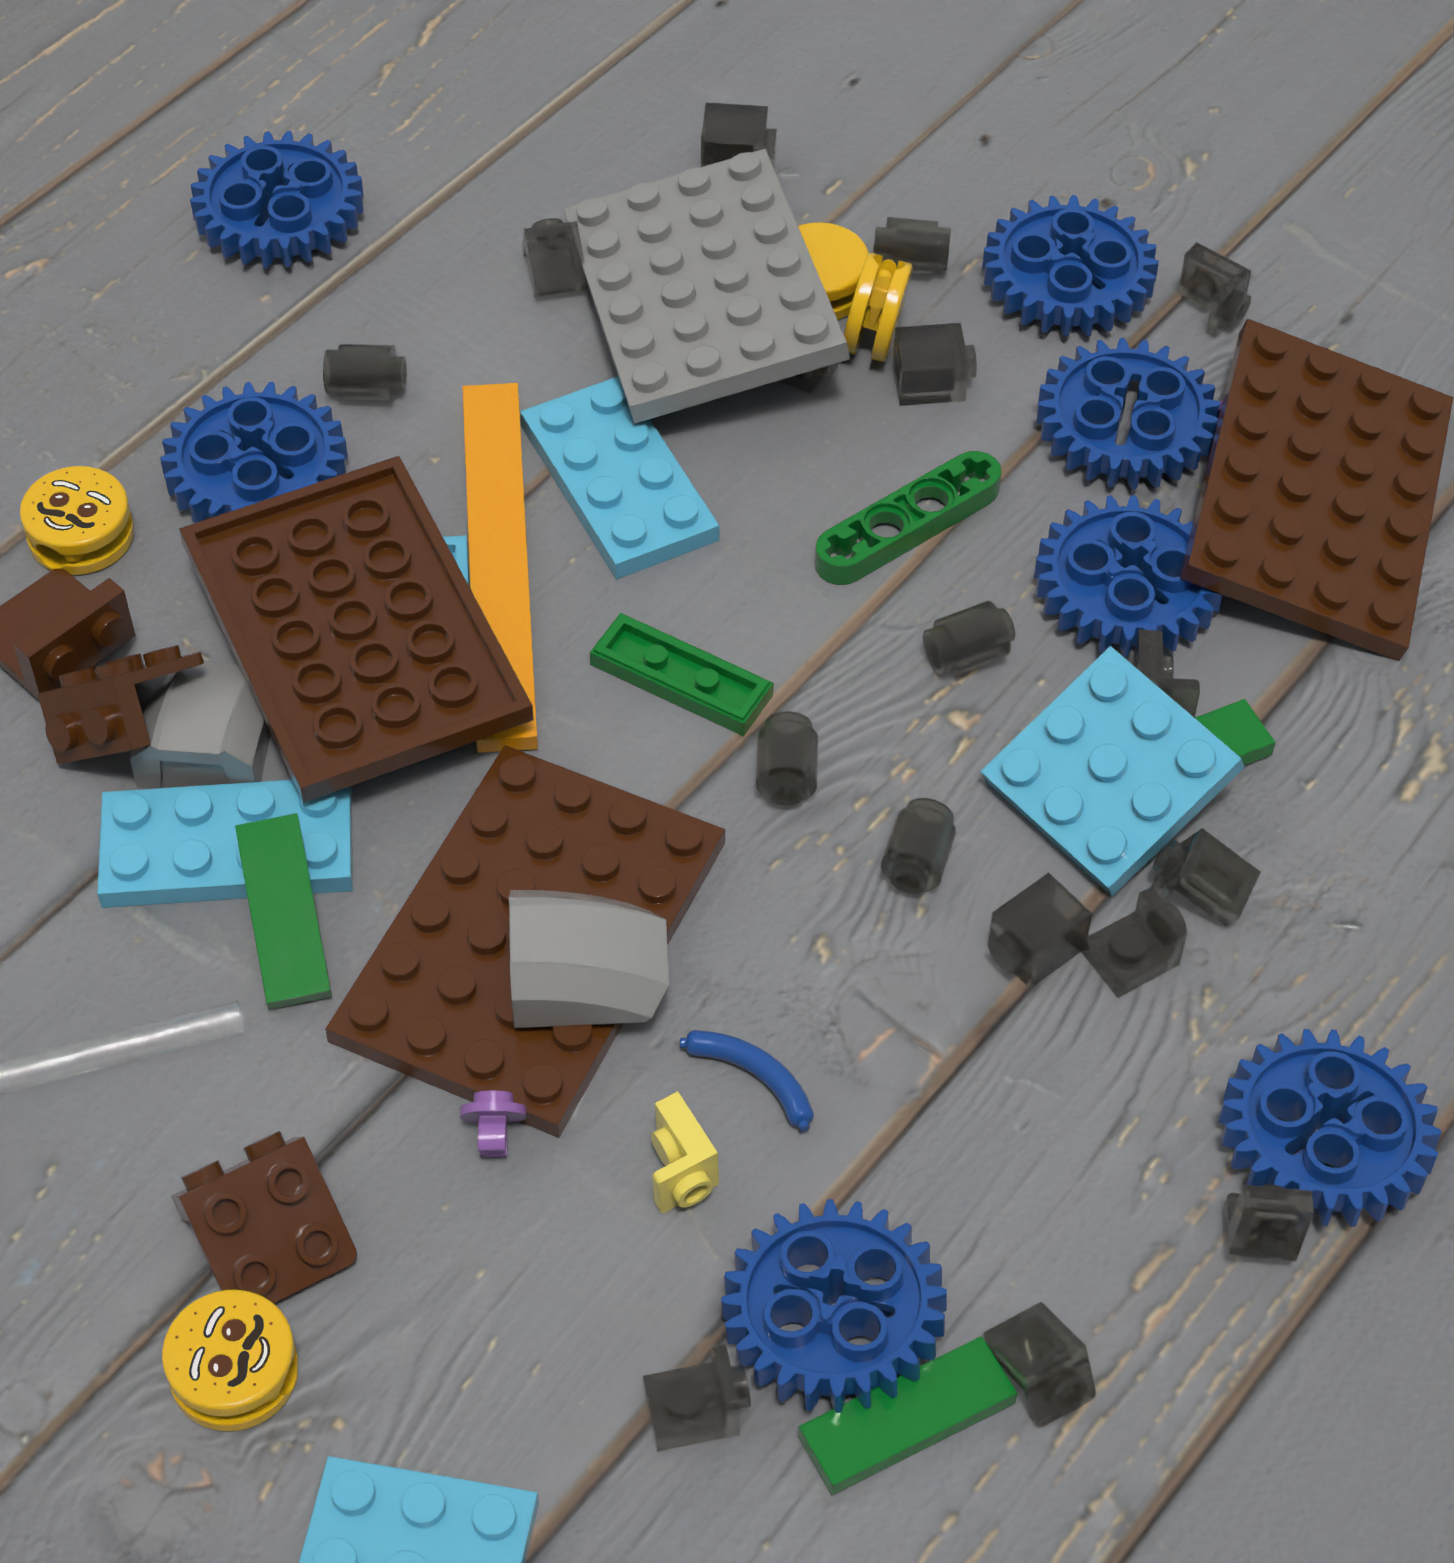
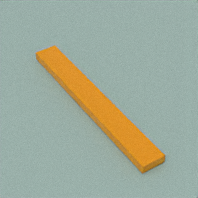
[462,383,538,753]

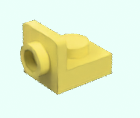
[651,1091,719,1213]

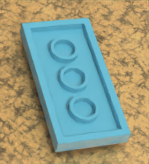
[520,376,720,580]
[97,780,353,908]

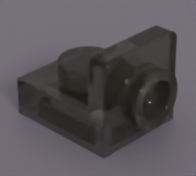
[522,218,588,297]
[1178,242,1251,338]
[1132,629,1200,718]
[1148,828,1261,927]
[1081,887,1187,998]
[1224,1185,1314,1262]
[983,1302,1096,1427]
[643,1344,751,1452]

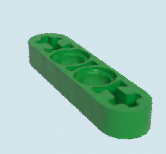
[815,451,1001,585]

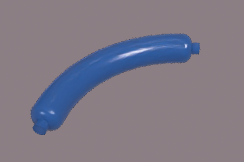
[680,1030,814,1132]

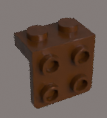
[0,568,136,699]
[38,645,204,764]
[171,1131,357,1304]

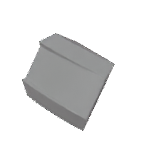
[130,662,271,789]
[509,890,670,1028]

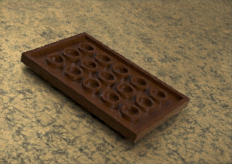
[1180,318,1454,661]
[179,456,534,803]
[325,745,725,1138]

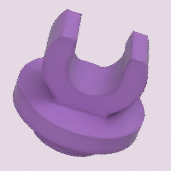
[460,1090,527,1158]

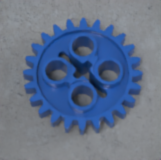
[190,131,364,268]
[982,195,1159,336]
[1036,338,1220,489]
[160,382,348,523]
[1034,495,1223,657]
[1219,1029,1441,1227]
[721,1199,947,1413]

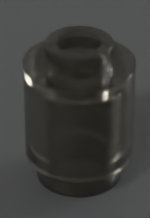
[873,217,951,275]
[323,344,407,401]
[923,600,1016,675]
[756,711,818,806]
[881,798,956,894]

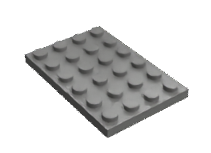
[563,148,850,424]

